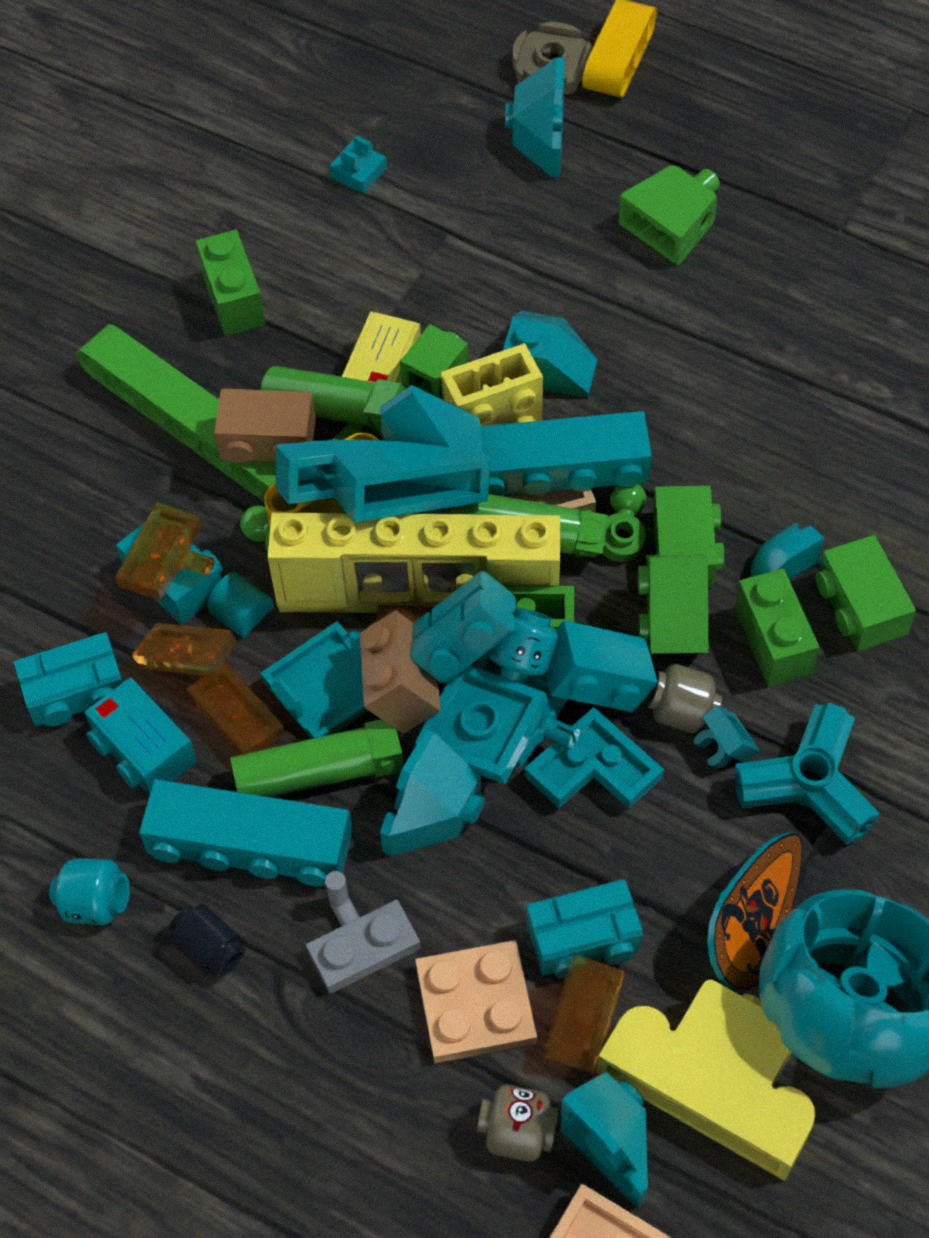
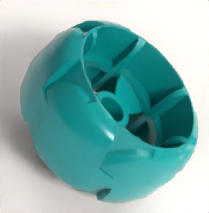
[759,889,929,1088]

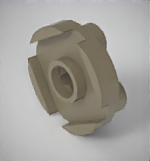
[513,22,592,94]

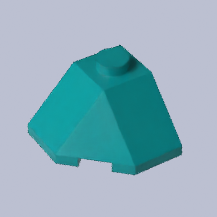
[505,58,565,178]
[503,311,597,399]
[380,385,484,454]
[380,729,485,857]
[560,1072,648,1208]

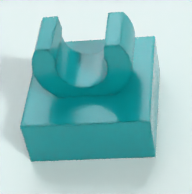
[329,136,387,194]
[694,705,761,768]

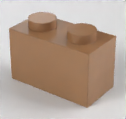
[214,388,316,463]
[360,610,441,734]

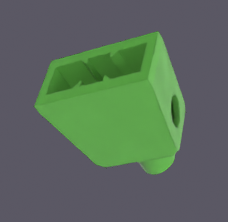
[619,166,720,266]

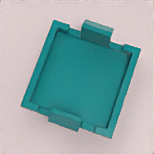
[260,621,369,739]

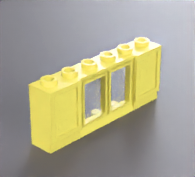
[268,513,560,614]

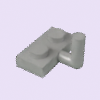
[306,871,421,994]

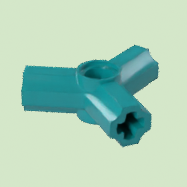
[734,702,880,845]

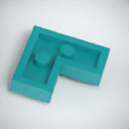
[525,707,664,809]

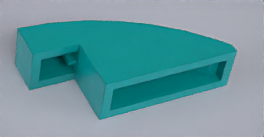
[276,440,490,522]

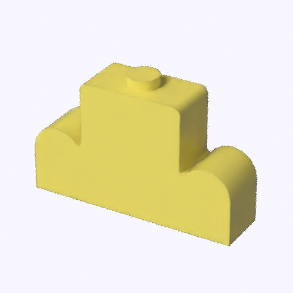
[597,980,815,1181]

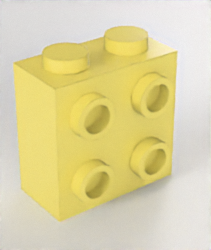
[440,343,543,426]

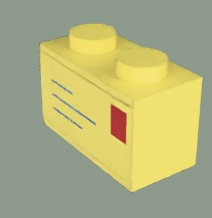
[342,311,421,384]

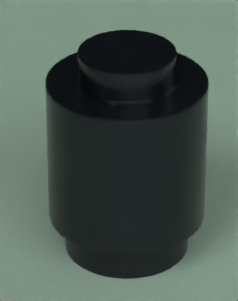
[169,904,246,979]

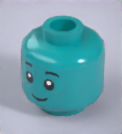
[488,607,558,683]
[49,858,130,925]

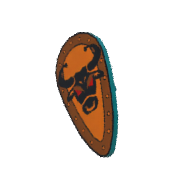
[707,832,803,990]

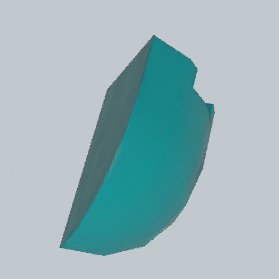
[750,523,824,579]

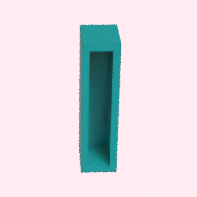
[480,411,652,496]
[139,779,353,887]

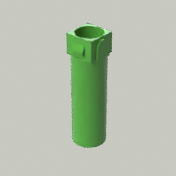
[261,366,405,432]
[443,494,608,558]
[230,719,404,798]

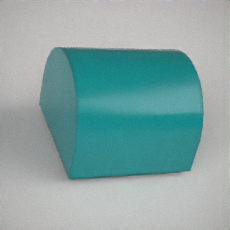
[207,572,275,638]

